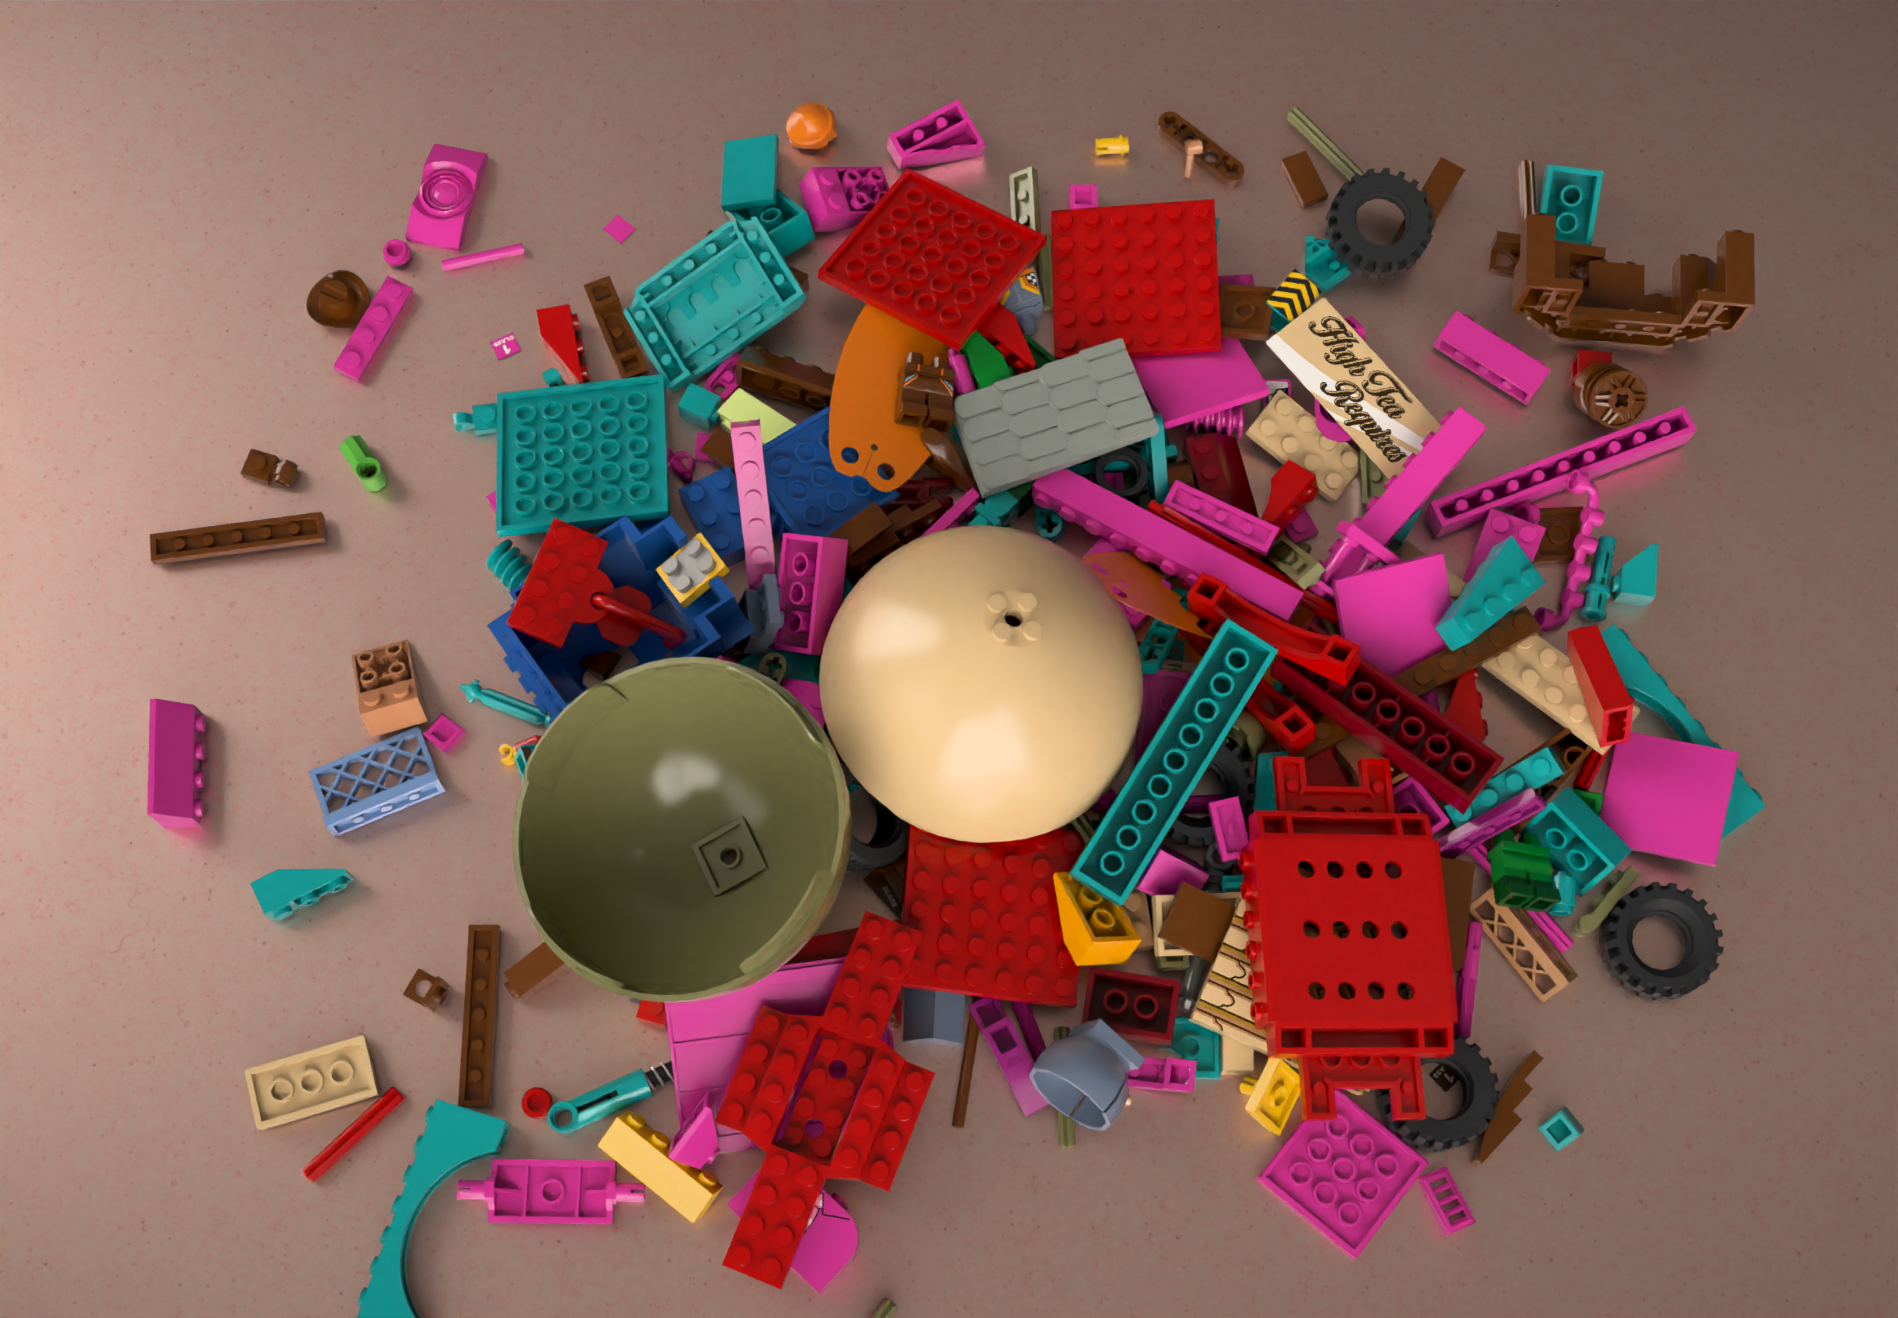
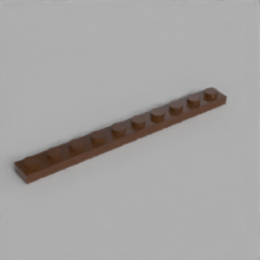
[1276,605,1542,761]

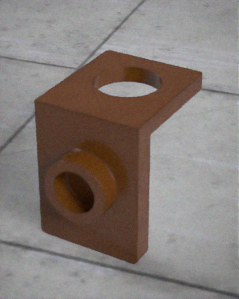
[403,969,450,1012]

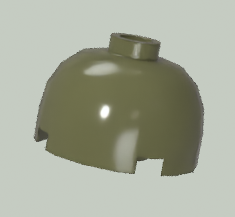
[1225,709,1266,763]

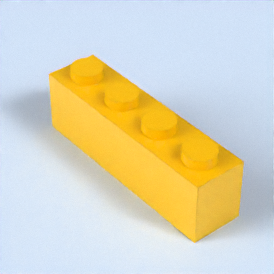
[598,1110,724,1223]

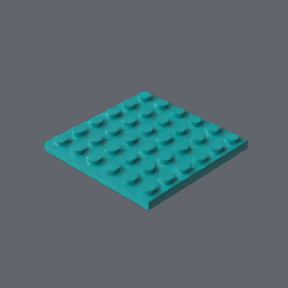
[496,374,670,537]

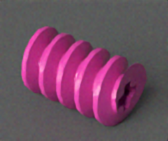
[1185,404,1245,437]

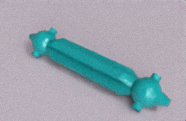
[459,679,552,728]

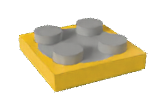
[656,532,730,608]

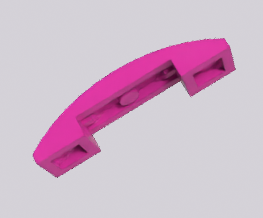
[1128,1056,1197,1092]

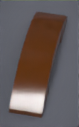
[584,276,649,379]
[828,502,894,561]

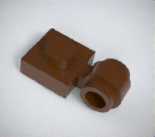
[240,448,299,487]

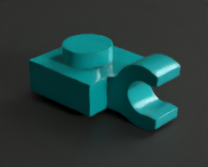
[453,403,497,436]

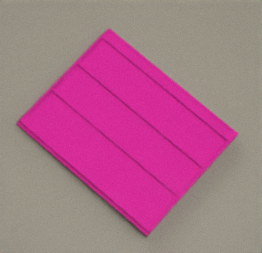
[665,956,894,1153]

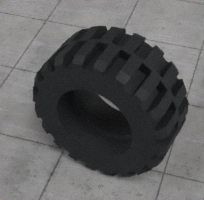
[1375,1034,1500,1152]

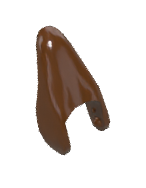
[920,427,980,492]

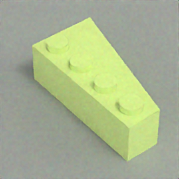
[717,388,796,445]

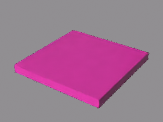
[1131,337,1269,430]
[1332,552,1451,678]
[1599,732,1739,867]
[1257,1090,1429,1260]

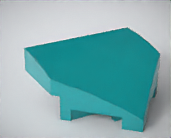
[1305,236,1357,295]

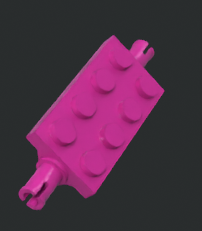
[456,1159,646,1225]

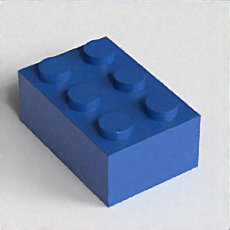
[678,466,746,567]

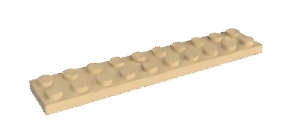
[1383,540,1640,755]

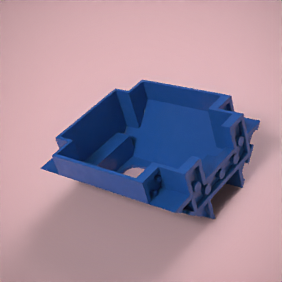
[487,515,756,724]

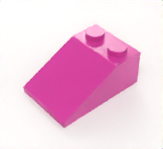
[1463,508,1546,614]

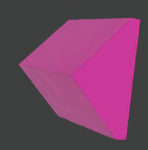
[1136,843,1210,896]

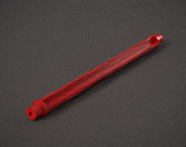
[1146,499,1339,625]

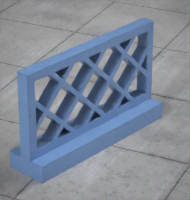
[309,726,446,838]

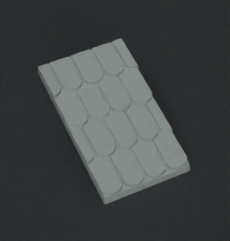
[952,338,1160,499]

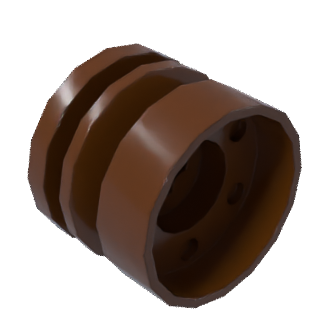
[1573,361,1648,429]

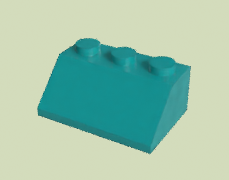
[1519,786,1632,897]

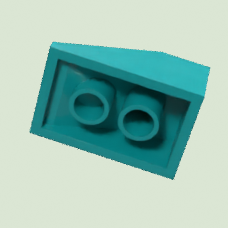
[1538,165,1604,245]
[722,188,815,257]

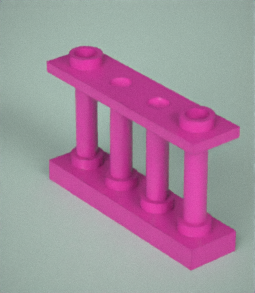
[1308,520,1403,601]

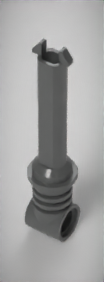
[1179,843,1235,1013]

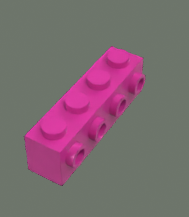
[1433,311,1551,406]

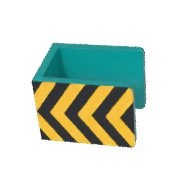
[1266,269,1322,333]

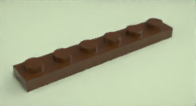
[150,512,326,565]
[458,925,501,1108]

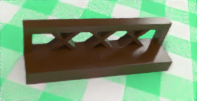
[1489,231,1606,284]

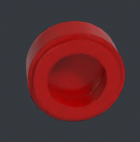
[521,1087,553,1119]

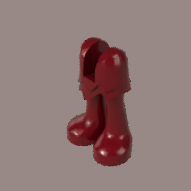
[881,477,954,515]

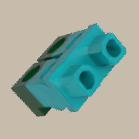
[968,482,1034,528]

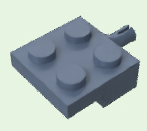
[738,574,784,655]

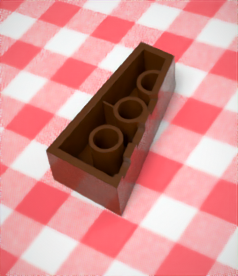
[1491,728,1593,836]

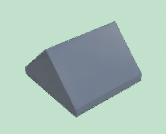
[903,987,965,1045]

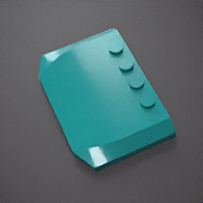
[623,217,808,392]

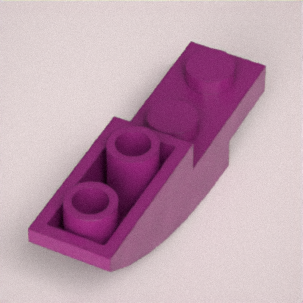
[968,997,1050,1117]

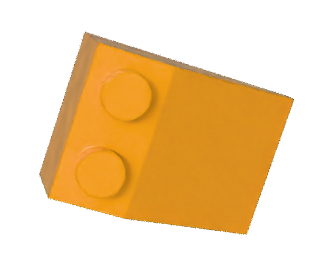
[1053,872,1141,966]

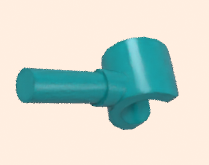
[542,368,567,387]

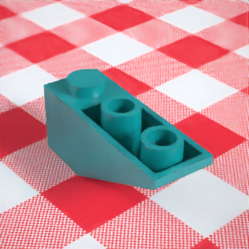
[250,869,354,920]

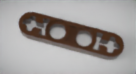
[1157,111,1244,187]

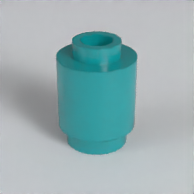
[1548,871,1576,916]

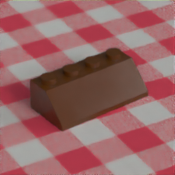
[736,345,835,413]

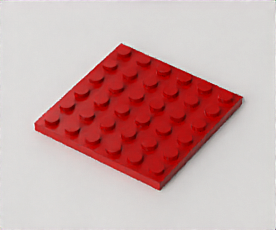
[817,168,1047,351]
[1051,199,1222,360]
[901,823,1085,1009]

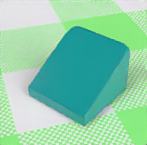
[1538,1106,1584,1152]

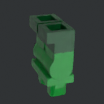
[1487,830,1561,913]

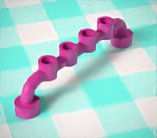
[1533,469,1605,632]

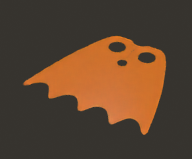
[1082,552,1214,640]

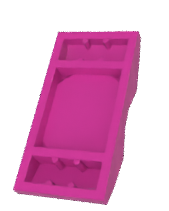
[406,144,488,251]

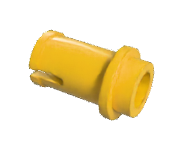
[1095,134,1129,156]

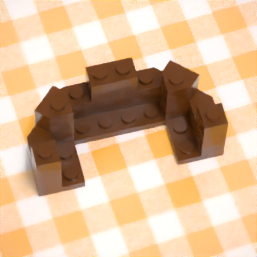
[1513,213,1755,349]

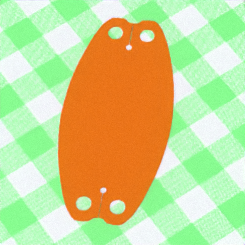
[829,304,960,493]

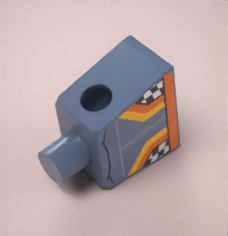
[999,266,1043,336]

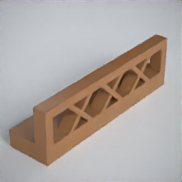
[1470,887,1578,1003]

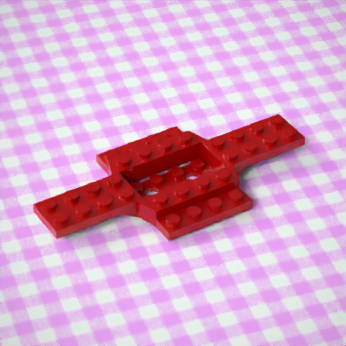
[715,911,936,1289]

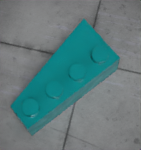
[1435,536,1546,651]

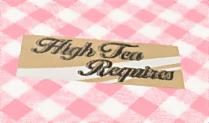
[1266,297,1442,479]

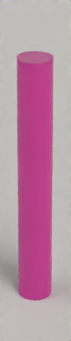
[441,243,525,271]

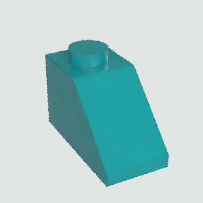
[1610,543,1659,606]

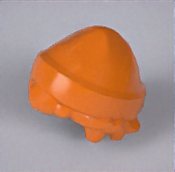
[786,102,837,149]

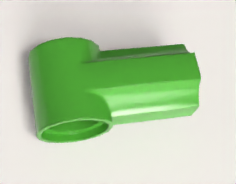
[339,435,387,492]

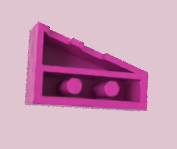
[886,99,986,170]

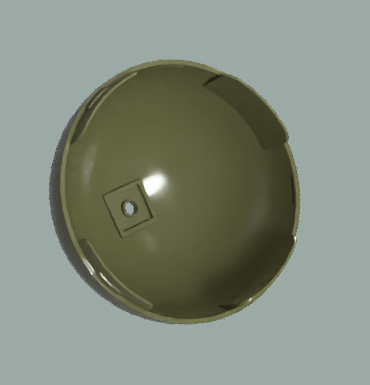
[513,657,852,1003]

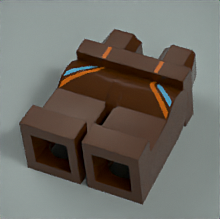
[894,351,955,433]

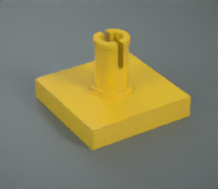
[1240,1059,1301,1136]

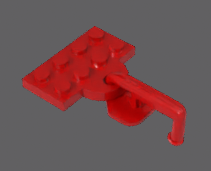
[505,517,687,649]

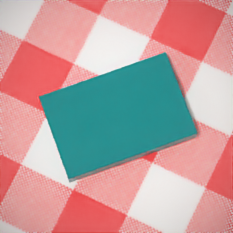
[721,134,779,212]

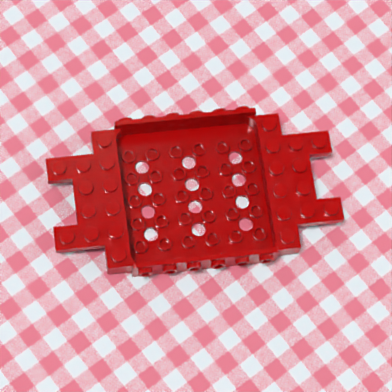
[1238,756,1459,1121]

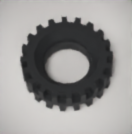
[1325,168,1435,280]
[1164,739,1256,848]
[1599,882,1724,1001]

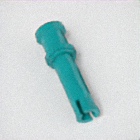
[1580,536,1617,622]

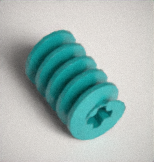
[486,539,533,592]

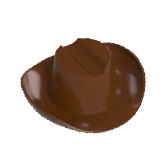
[306,270,370,328]

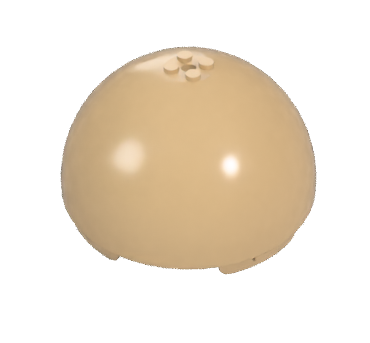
[819,525,1144,843]

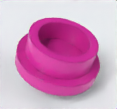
[383,239,411,266]

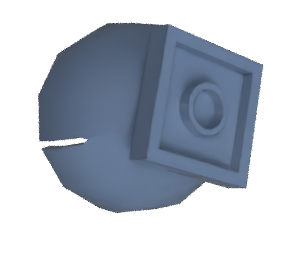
[1029,1019,1145,1131]

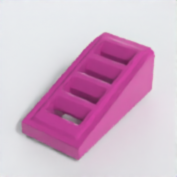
[1418,1166,1476,1236]

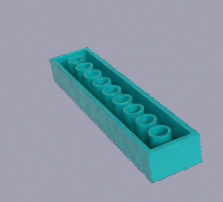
[1068,618,1278,907]

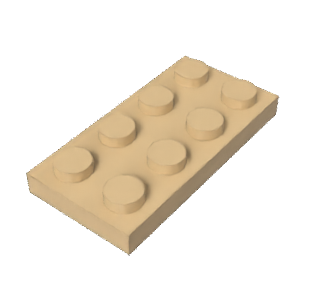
[1245,390,1361,504]
[244,1035,380,1131]

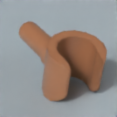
[1184,138,1203,178]

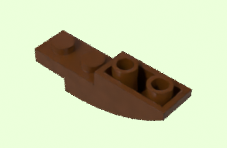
[849,499,942,582]

